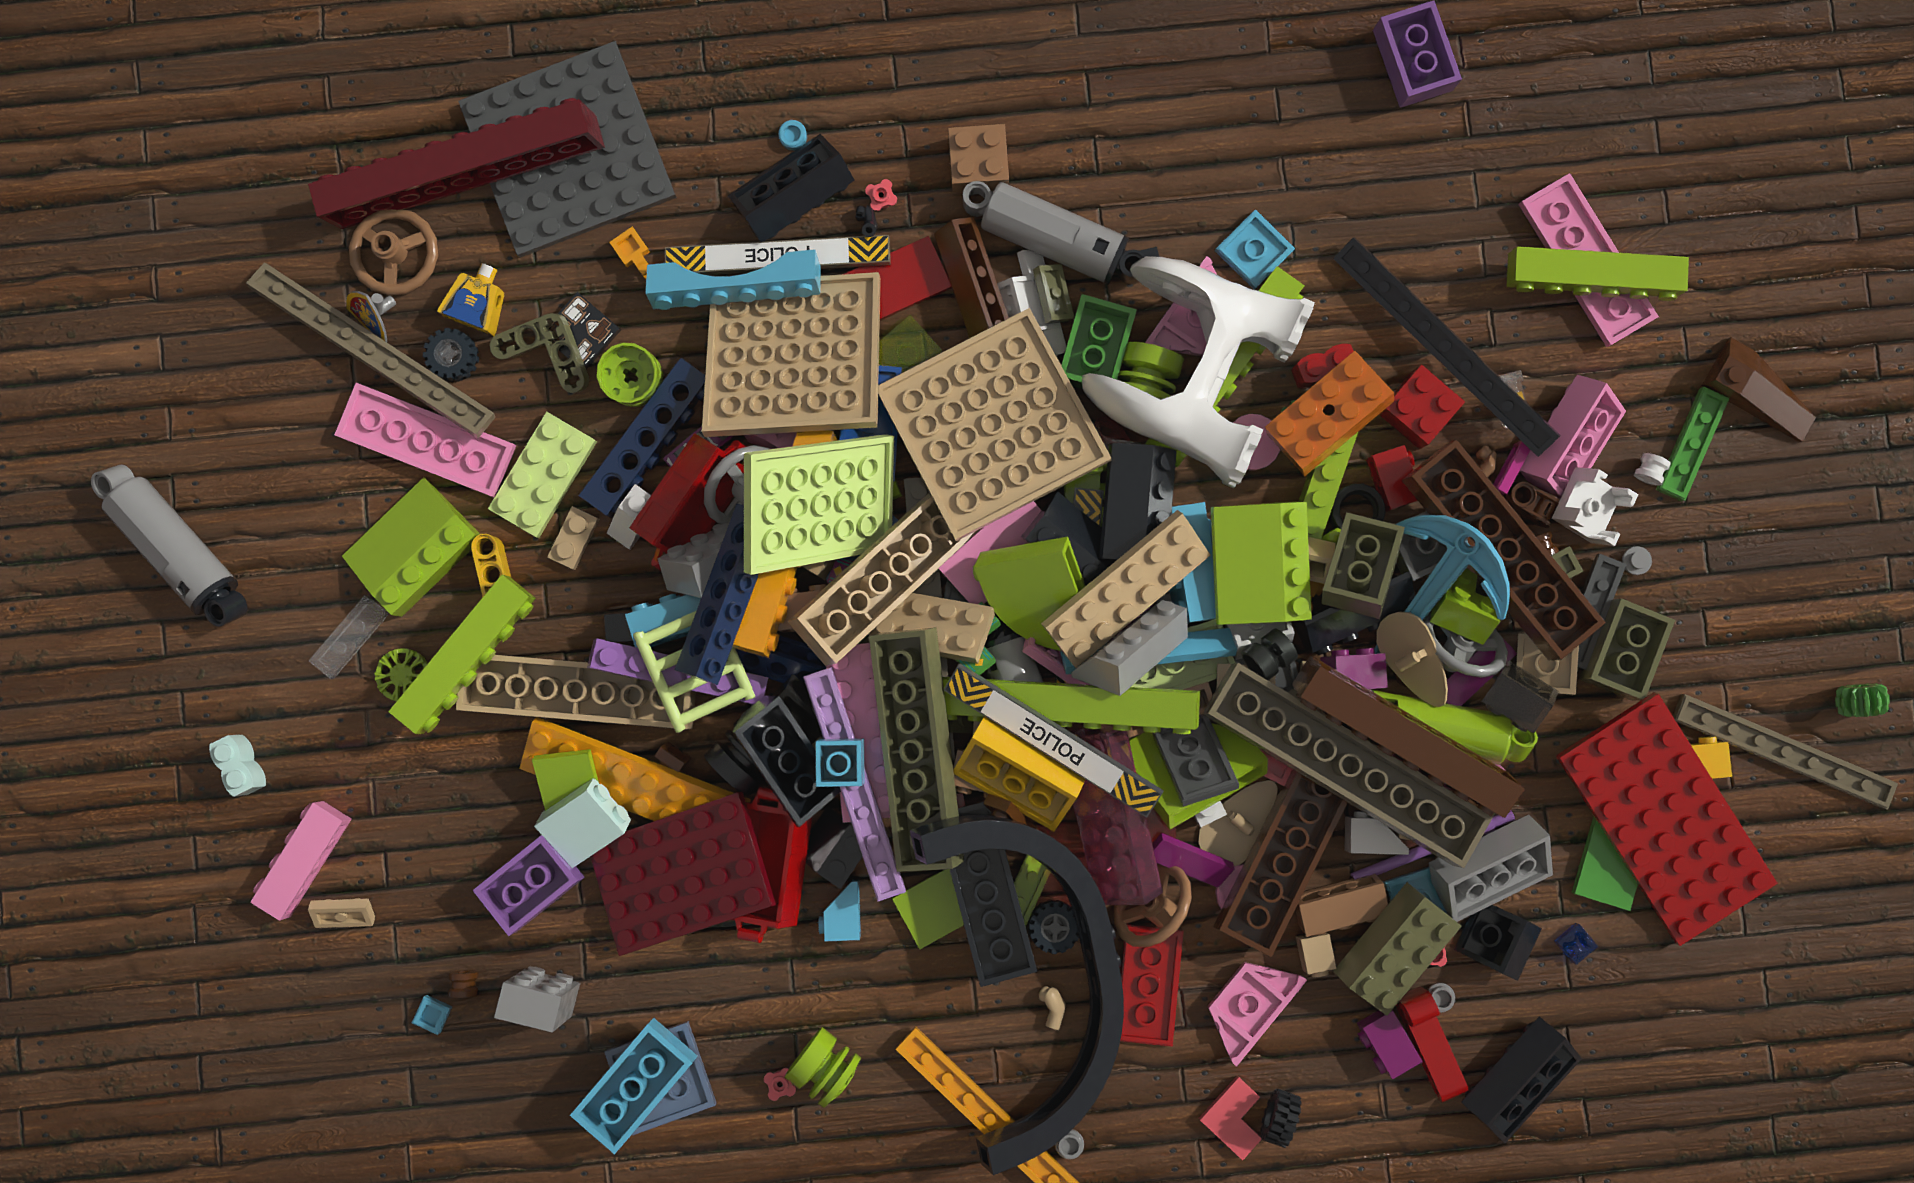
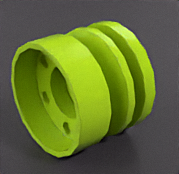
[1118,342,1184,400]
[597,343,664,407]
[784,1027,861,1108]

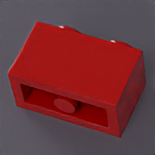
[1366,445,1418,512]

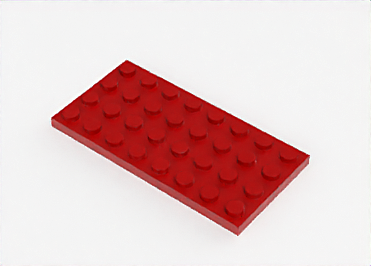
[1556,692,1778,946]

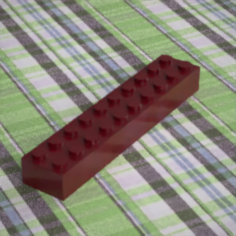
[308,98,605,229]

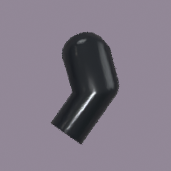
[855,205,878,237]

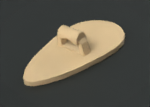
[1377,611,1448,707]
[1198,780,1278,866]

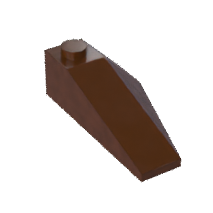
[1702,337,1816,442]

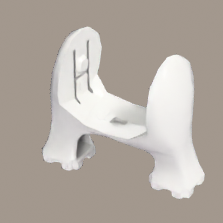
[1082,256,1315,488]

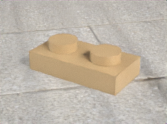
[547,506,600,570]
[308,898,375,928]

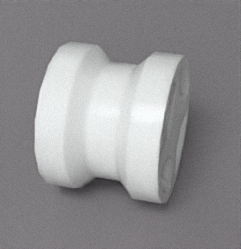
[1634,453,1671,486]

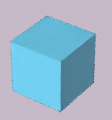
[816,738,865,787]

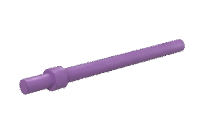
[1351,810,1515,879]

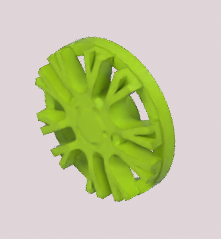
[374,648,428,701]

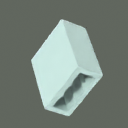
[534,778,631,868]

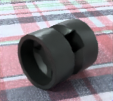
[1242,628,1298,680]

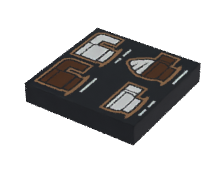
[549,292,621,370]

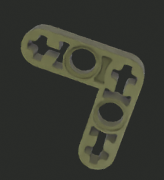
[490,313,589,393]

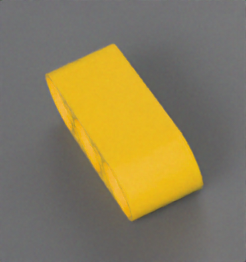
[471,534,511,597]

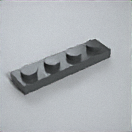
[1578,554,1627,670]

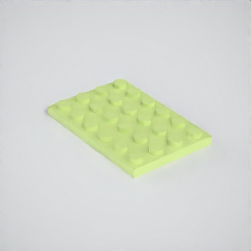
[744,434,894,575]

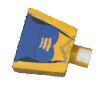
[437,263,504,336]

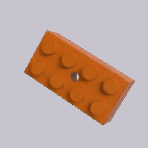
[1265,351,1394,477]

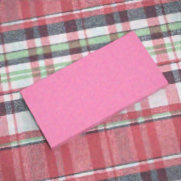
[938,501,1042,604]

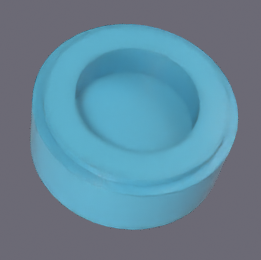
[778,120,807,151]

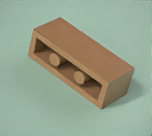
[1295,874,1388,937]

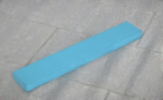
[1060,628,1237,675]

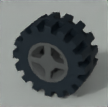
[1029,900,1079,954]

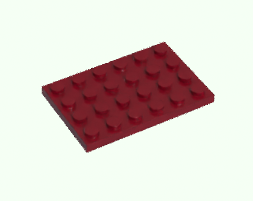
[591,792,776,956]

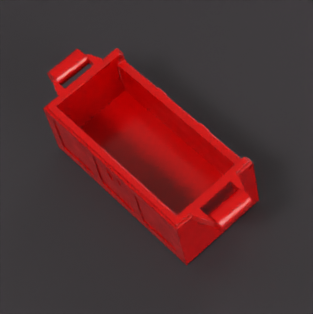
[629,433,746,571]
[732,787,812,943]

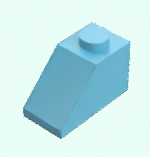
[819,879,861,941]

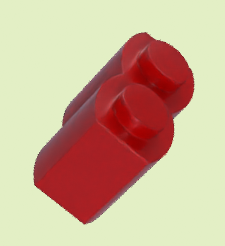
[1291,344,1354,389]

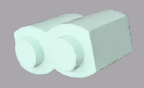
[209,735,266,796]

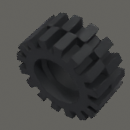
[1260,1088,1302,1148]

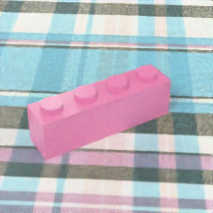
[250,801,352,921]

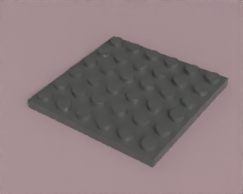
[458,41,677,258]

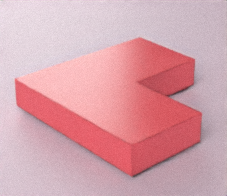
[1199,1075,1262,1160]

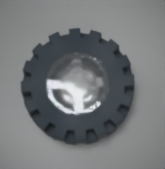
[423,328,479,382]

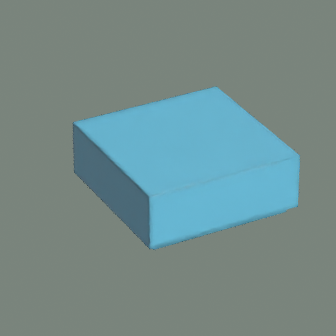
[412,995,452,1035]

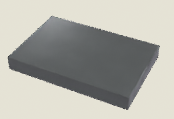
[1152,714,1239,807]

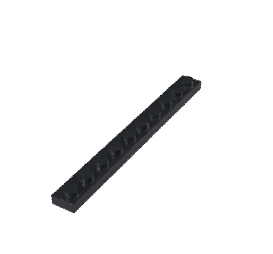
[1333,237,1561,457]

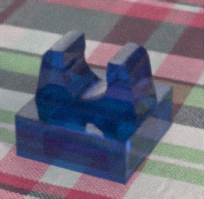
[1554,923,1598,965]

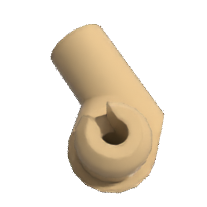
[1039,986,1066,1030]

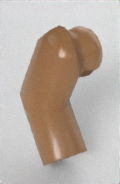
[1476,445,1497,477]

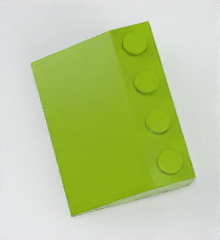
[342,477,480,617]
[1211,502,1312,625]

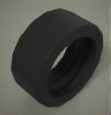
[1329,484,1385,529]

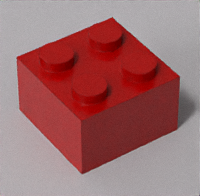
[1379,365,1465,449]

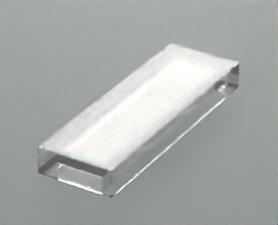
[309,595,389,679]

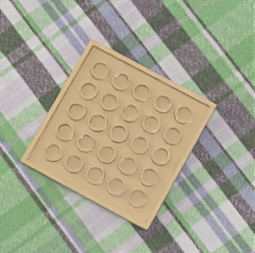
[702,272,881,437]
[878,308,1112,541]

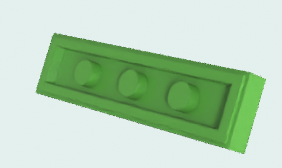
[1656,387,1729,502]

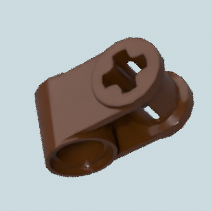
[1503,482,1560,528]

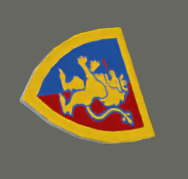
[346,291,396,342]

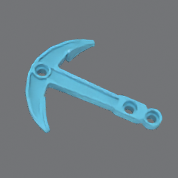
[1374,515,1510,663]

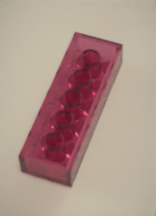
[1070,725,1163,905]

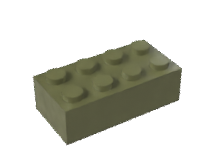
[1333,882,1462,1015]

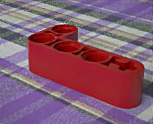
[1396,986,1468,1103]

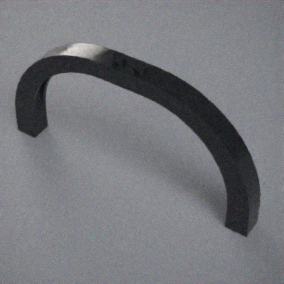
[910,815,1124,1175]

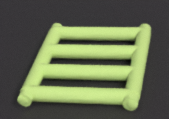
[633,610,755,733]

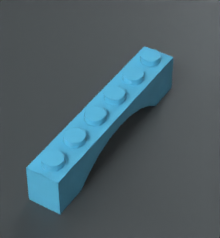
[646,250,821,310]

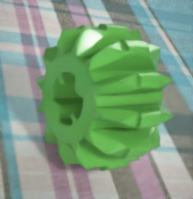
[1835,683,1890,717]

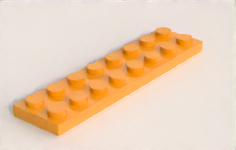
[519,717,751,821]

